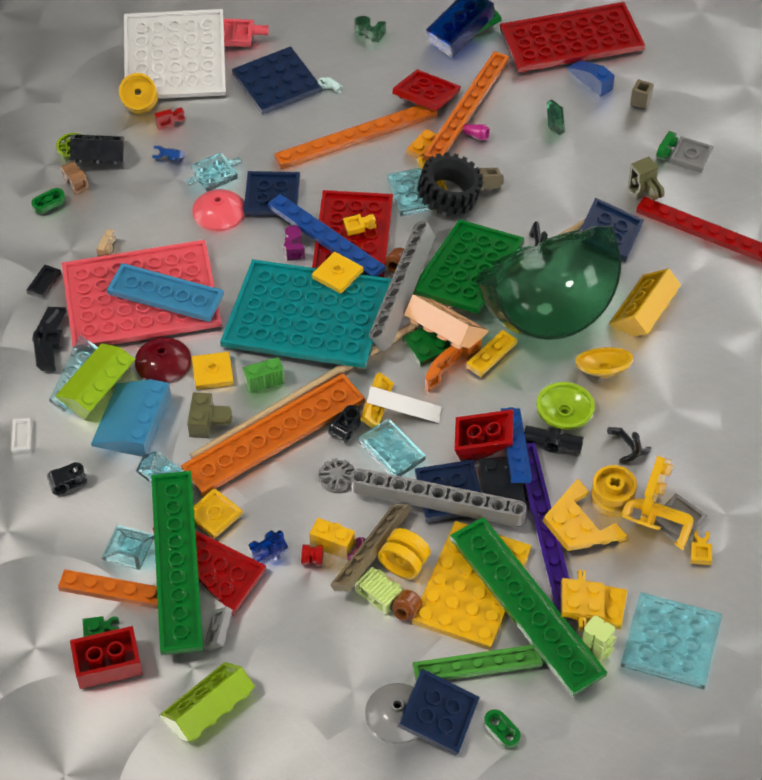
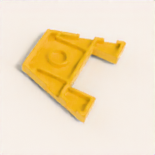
[543,479,627,551]

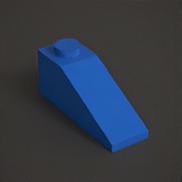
[567,60,615,97]

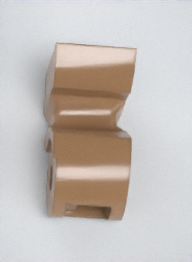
[60,161,89,195]

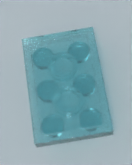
[387,168,434,216]
[358,418,426,476]

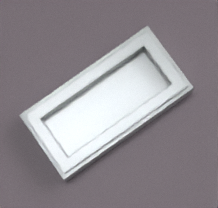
[11,418,33,455]

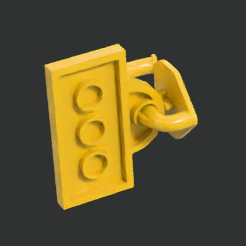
[621,456,694,550]

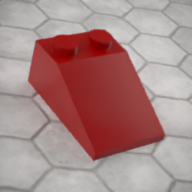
[454,409,514,461]

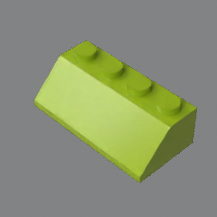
[55,343,135,420]
[159,662,255,742]

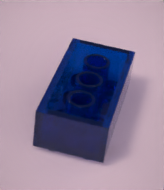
[426,0,495,58]

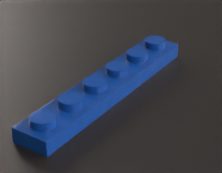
[501,407,532,483]

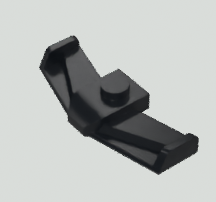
[32,307,67,371]

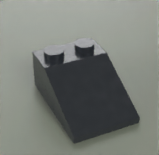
[478,456,527,522]

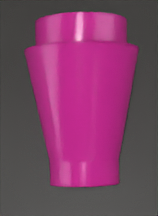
[463,124,490,141]

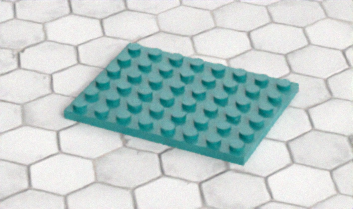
[220,259,392,368]

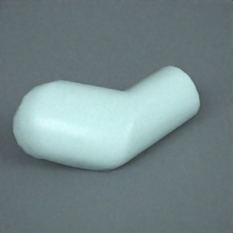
[318,77,343,93]

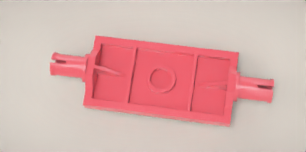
[224,19,269,47]

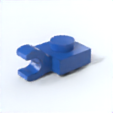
[152,145,185,161]

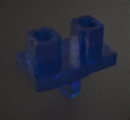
[248,530,288,563]

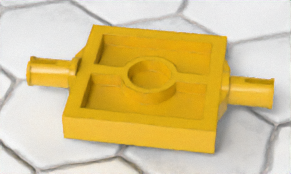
[561,569,605,632]

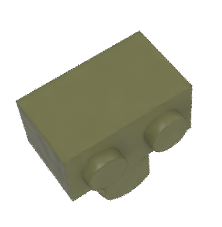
[628,157,665,201]
[187,392,233,438]

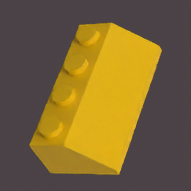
[609,268,681,337]

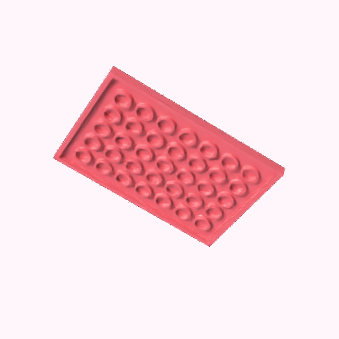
[62,240,222,351]

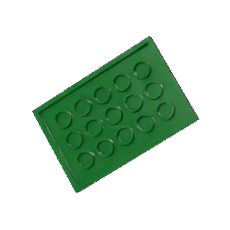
[413,219,524,314]

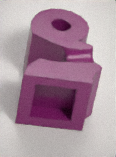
[283,225,305,261]

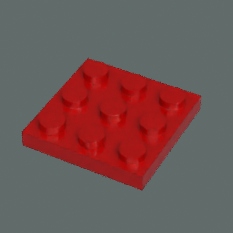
[392,69,461,111]

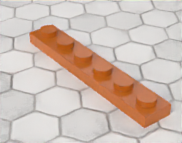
[58,569,158,609]

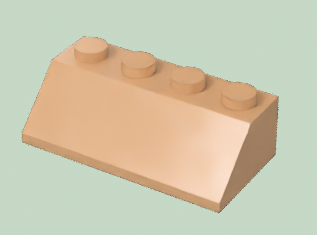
[404,295,489,349]

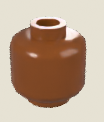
[385,247,404,273]
[392,590,422,621]

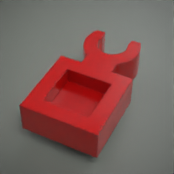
[154,108,185,130]

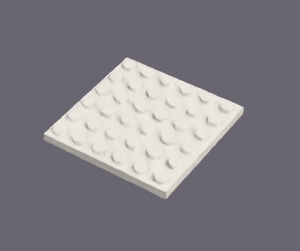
[124,9,226,99]

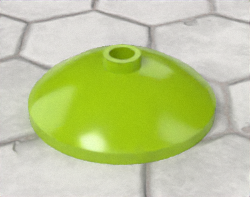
[536,382,595,430]

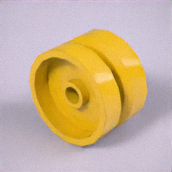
[119,73,158,114]
[591,465,637,517]
[378,528,431,580]

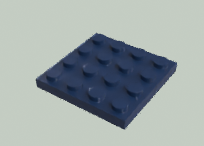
[232,46,322,115]

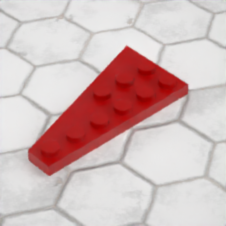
[152,527,266,616]

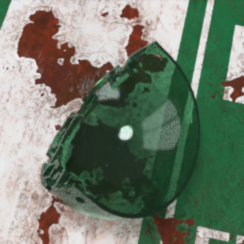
[476,226,621,340]

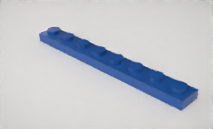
[268,194,385,277]

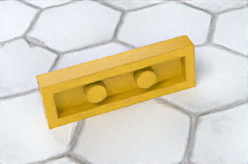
[466,330,517,378]
[360,372,394,430]

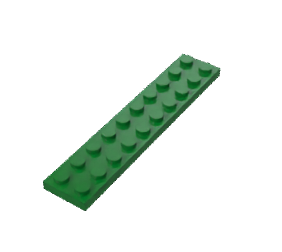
[151,471,204,655]
[450,517,608,697]

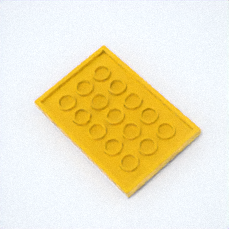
[412,521,532,651]

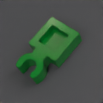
[82,616,119,637]

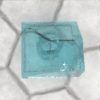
[102,525,154,570]

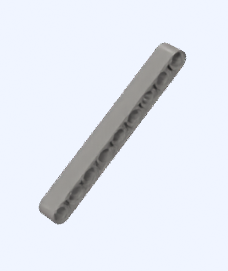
[369,220,436,351]
[350,468,526,526]

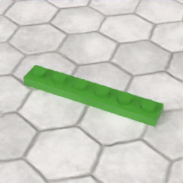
[413,645,542,681]

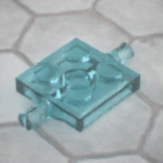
[186,152,242,192]

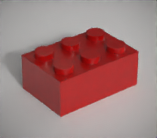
[70,626,143,689]

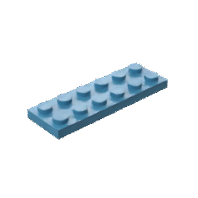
[107,263,224,322]

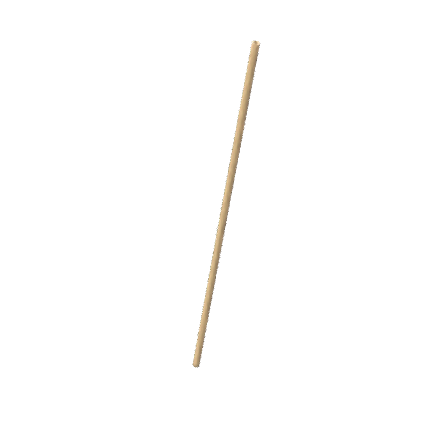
[189,218,586,459]

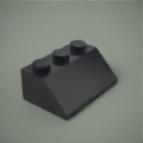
[70,134,124,164]

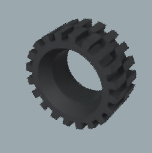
[417,153,483,217]

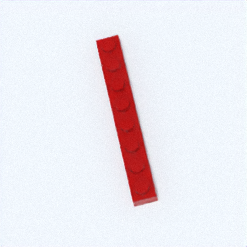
[636,196,762,262]

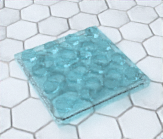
[620,592,722,690]

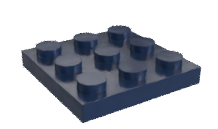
[244,171,300,215]
[576,198,644,262]
[415,460,481,522]
[397,669,480,755]

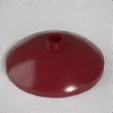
[135,338,191,384]

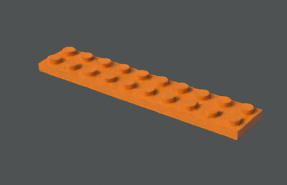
[181,373,365,496]

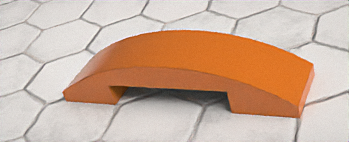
[425,339,481,392]

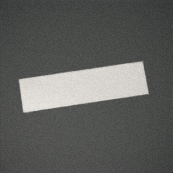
[367,386,442,423]

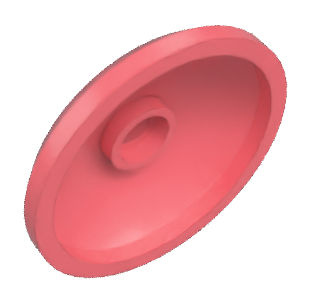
[192,189,245,231]

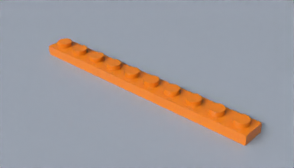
[423,51,509,161]
[274,105,437,170]

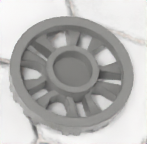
[319,458,354,492]

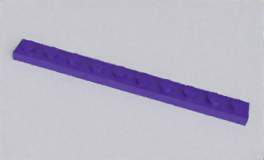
[524,443,570,618]

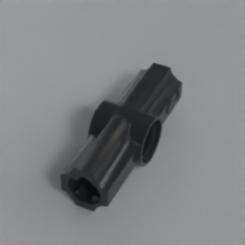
[524,425,584,454]

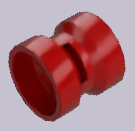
[301,544,324,566]

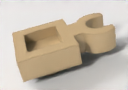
[96,229,116,257]

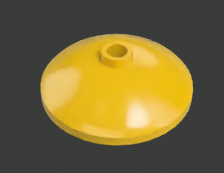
[575,347,633,378]

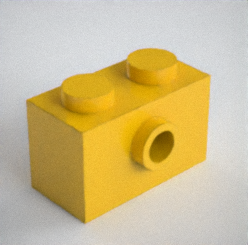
[309,518,355,560]

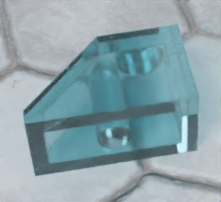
[136,450,183,483]

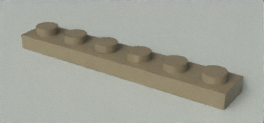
[330,504,411,592]

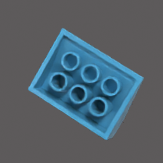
[91,379,171,458]

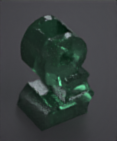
[354,16,386,43]

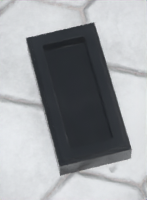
[26,264,61,299]

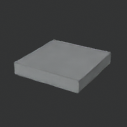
[669,136,714,173]
[654,493,708,540]

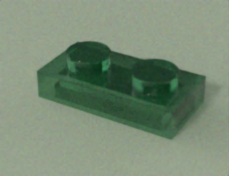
[547,99,565,135]

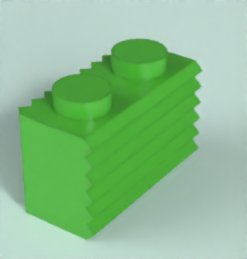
[242,357,285,394]

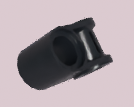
[328,405,361,443]
[47,462,87,495]

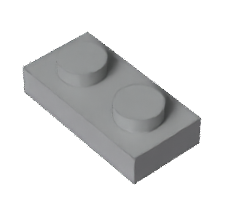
[203,606,233,651]

